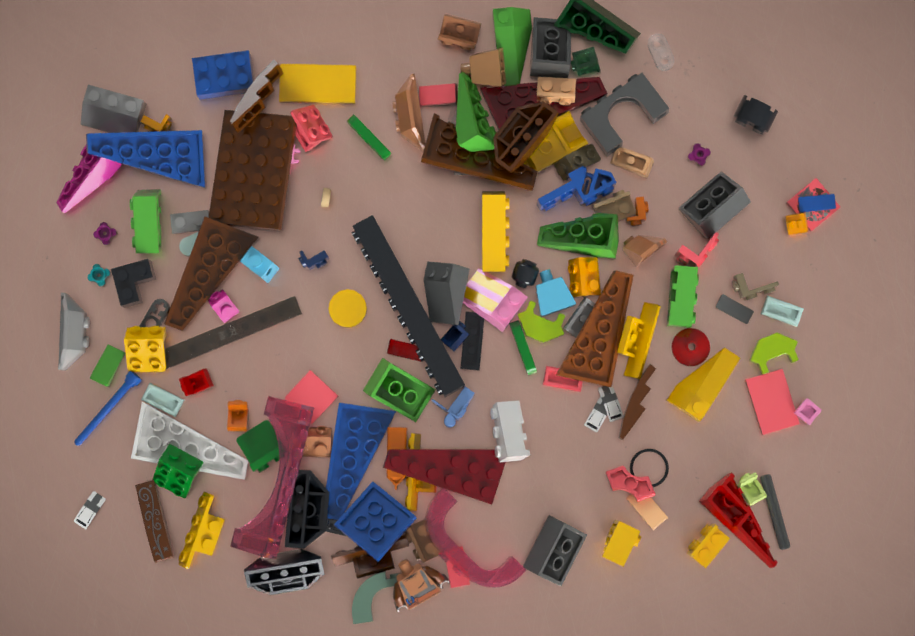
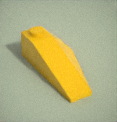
[666,347,740,422]

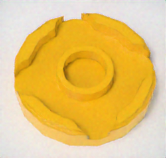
[328,289,367,328]

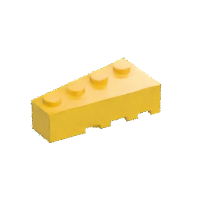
[482,191,509,272]

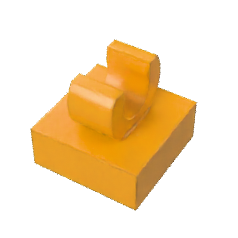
[785,212,808,235]

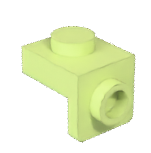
[738,472,767,506]

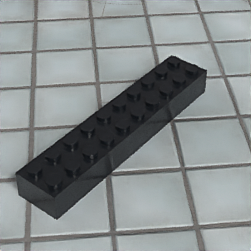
[351,215,465,397]

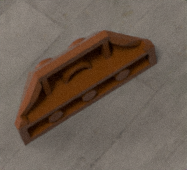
[493,101,559,173]

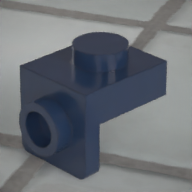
[298,250,329,270]
[441,321,469,352]

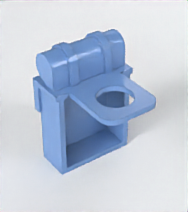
[431,386,475,428]

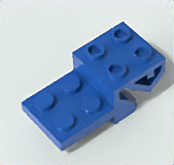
[537,166,617,211]

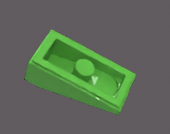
[90,344,125,387]

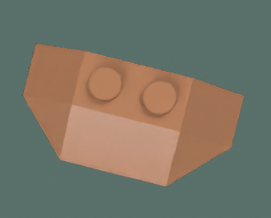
[392,74,426,152]

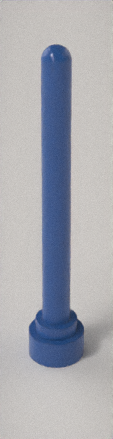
[74,371,142,446]

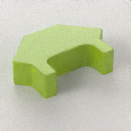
[518,301,565,343]
[749,333,798,374]

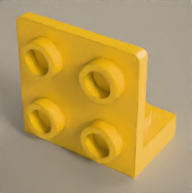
[687,523,730,568]

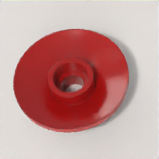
[672,328,710,366]

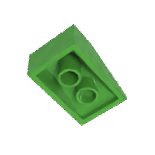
[363,358,436,422]

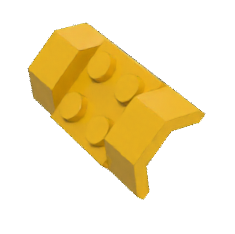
[524,111,588,173]

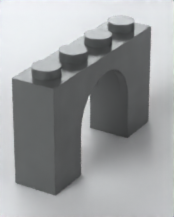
[580,73,669,156]

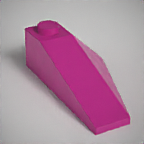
[56,145,122,213]

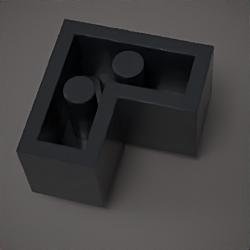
[111,259,156,308]

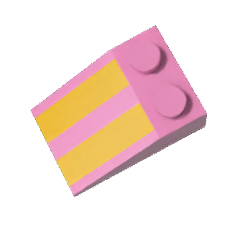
[463,268,528,332]

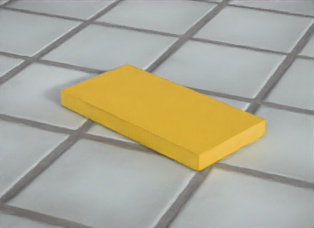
[279,64,356,104]

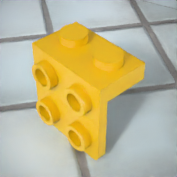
[124,326,166,372]

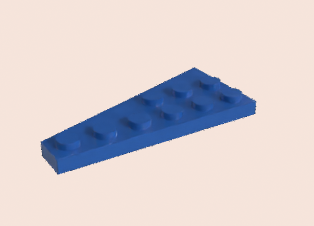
[86,130,205,188]
[326,403,396,520]

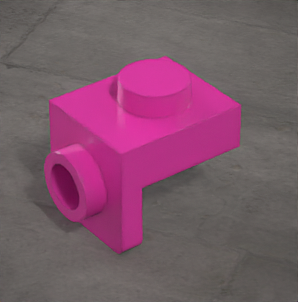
[208,289,239,323]

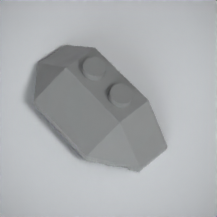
[58,293,90,371]

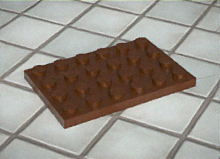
[209,110,297,230]

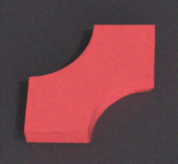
[606,465,655,502]

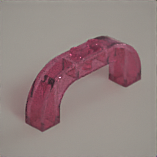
[425,488,526,588]

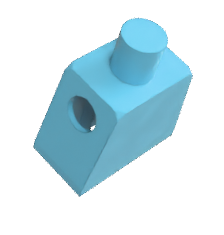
[239,246,280,283]
[536,269,576,317]

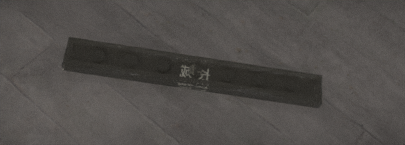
[165,296,302,369]

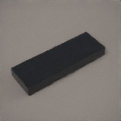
[460,312,484,371]

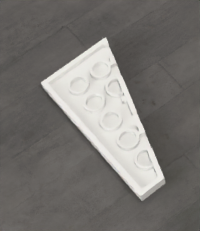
[131,402,249,480]

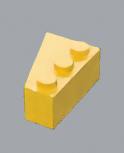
[602,520,642,567]

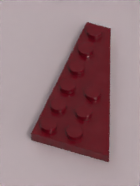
[480,77,608,130]
[383,449,506,505]

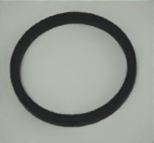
[630,449,669,487]

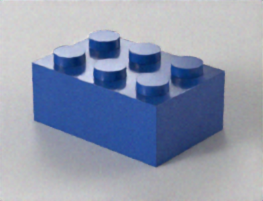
[192,50,254,100]

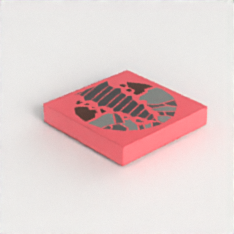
[786,178,840,232]

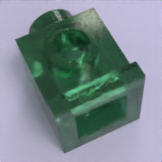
[571,47,601,76]

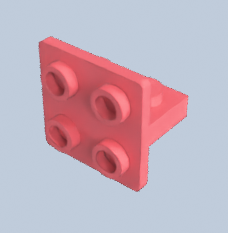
[290,105,333,152]

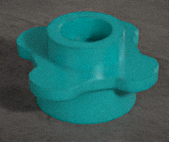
[88,264,110,286]

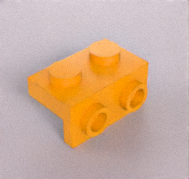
[568,257,601,298]

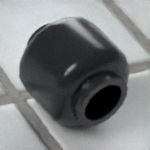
[511,259,539,288]

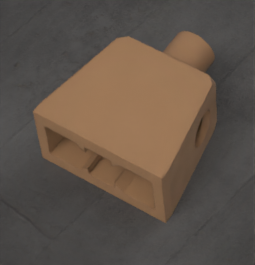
[460,47,506,86]

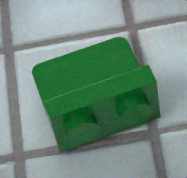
[236,420,288,473]
[152,444,204,498]

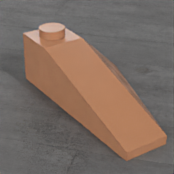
[622,235,668,266]

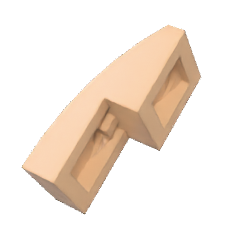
[626,494,668,530]

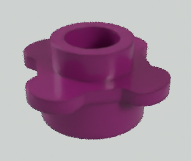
[688,143,711,166]
[93,222,116,245]

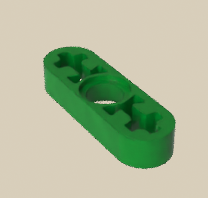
[347,114,391,161]
[509,320,537,376]

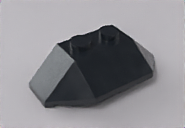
[285,469,330,549]
[244,549,325,595]

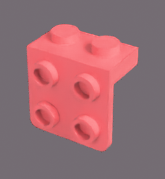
[674,232,719,267]

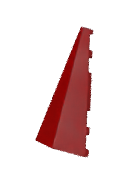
[699,472,778,568]

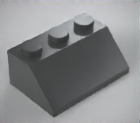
[679,171,751,239]
[523,515,587,586]

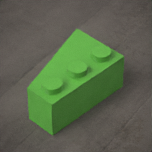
[130,189,161,253]
[667,265,699,328]

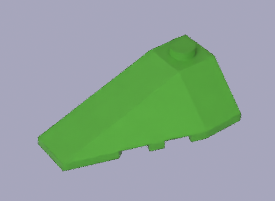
[493,7,532,86]
[456,72,496,152]
[537,213,619,259]

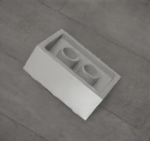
[81,85,146,133]

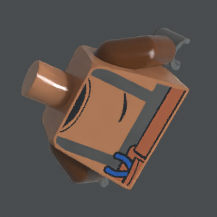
[393,559,450,612]

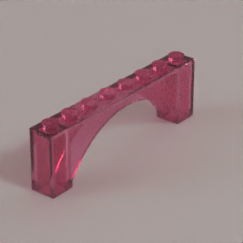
[230,396,314,559]

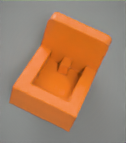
[625,197,649,226]
[227,400,249,431]

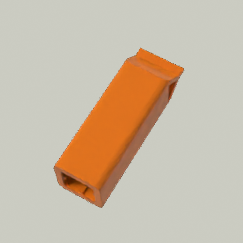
[387,427,407,490]

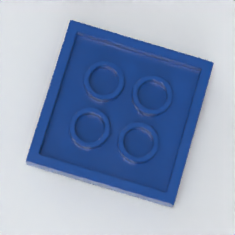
[334,482,417,561]

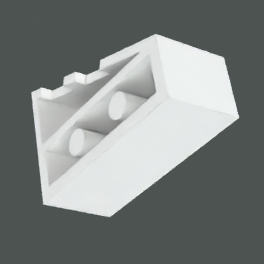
[491,401,530,462]

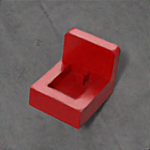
[179,368,214,396]

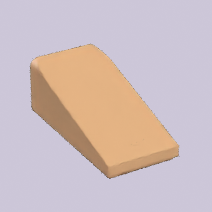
[610,147,654,178]

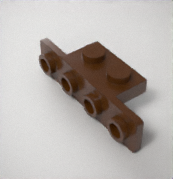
[331,535,409,579]

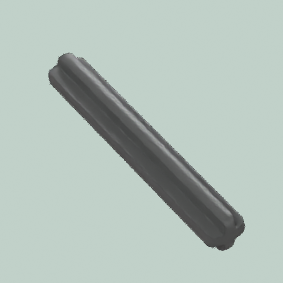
[760,474,790,550]

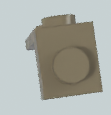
[554,144,601,181]
[732,273,779,300]

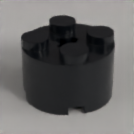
[734,95,778,135]

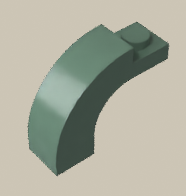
[352,571,400,624]

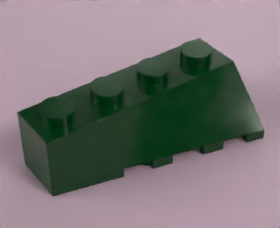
[554,0,641,54]

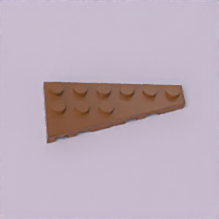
[556,271,634,387]

